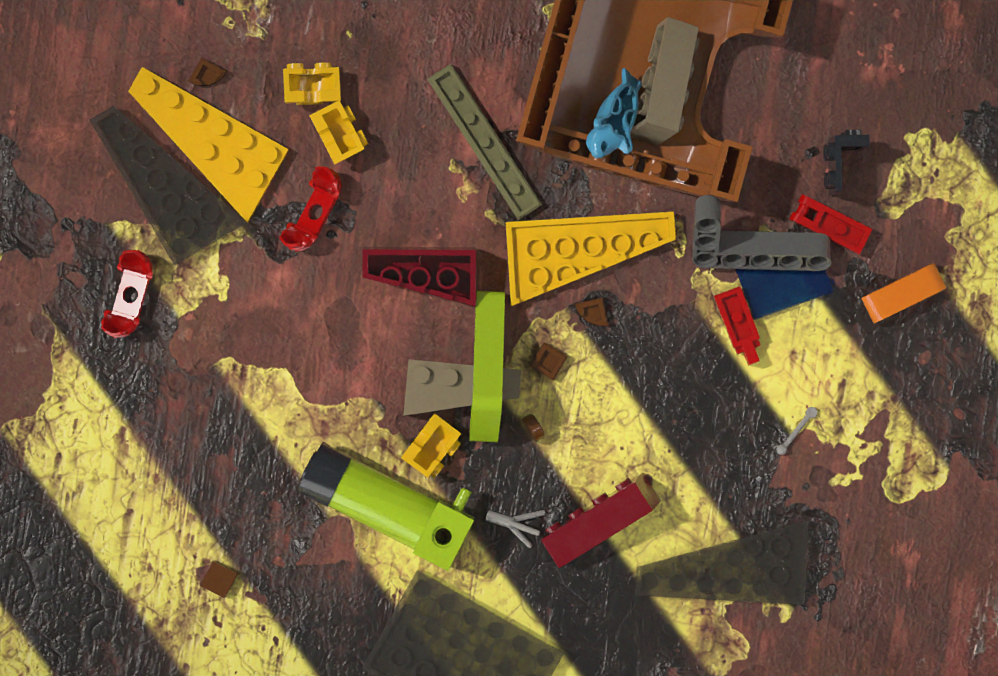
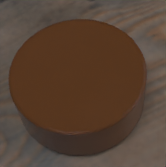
[521,414,545,442]

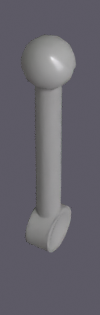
[776,407,817,455]

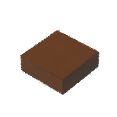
[530,342,568,380]
[200,560,238,598]

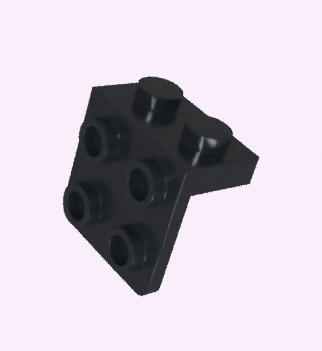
[823,130,870,195]

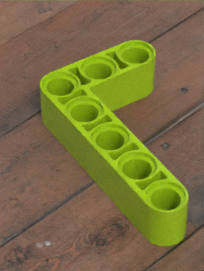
[469,291,505,442]

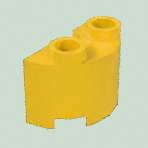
[283,63,341,105]
[309,100,368,164]
[401,413,461,479]

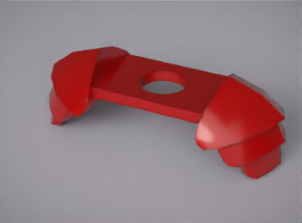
[279,166,341,252]
[101,250,153,338]

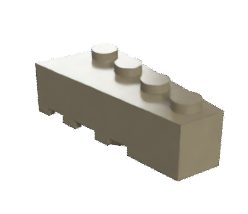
[630,17,699,146]
[403,359,521,416]

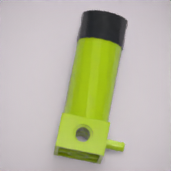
[297,442,474,571]

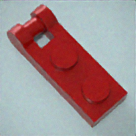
[789,194,873,255]

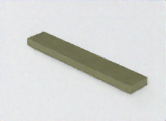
[427,64,542,220]

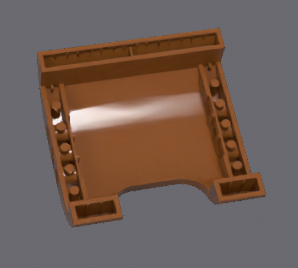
[516,0,793,202]

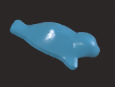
[586,68,642,158]

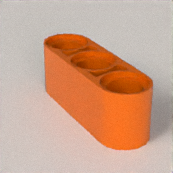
[861,263,946,323]

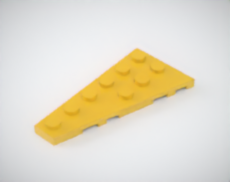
[128,67,289,223]
[506,212,676,306]

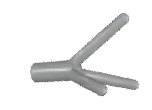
[486,510,546,548]

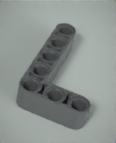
[692,195,831,271]

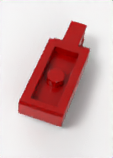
[713,286,761,366]

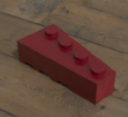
[362,247,476,306]
[541,473,661,568]

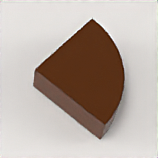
[188,57,227,86]
[575,298,609,326]

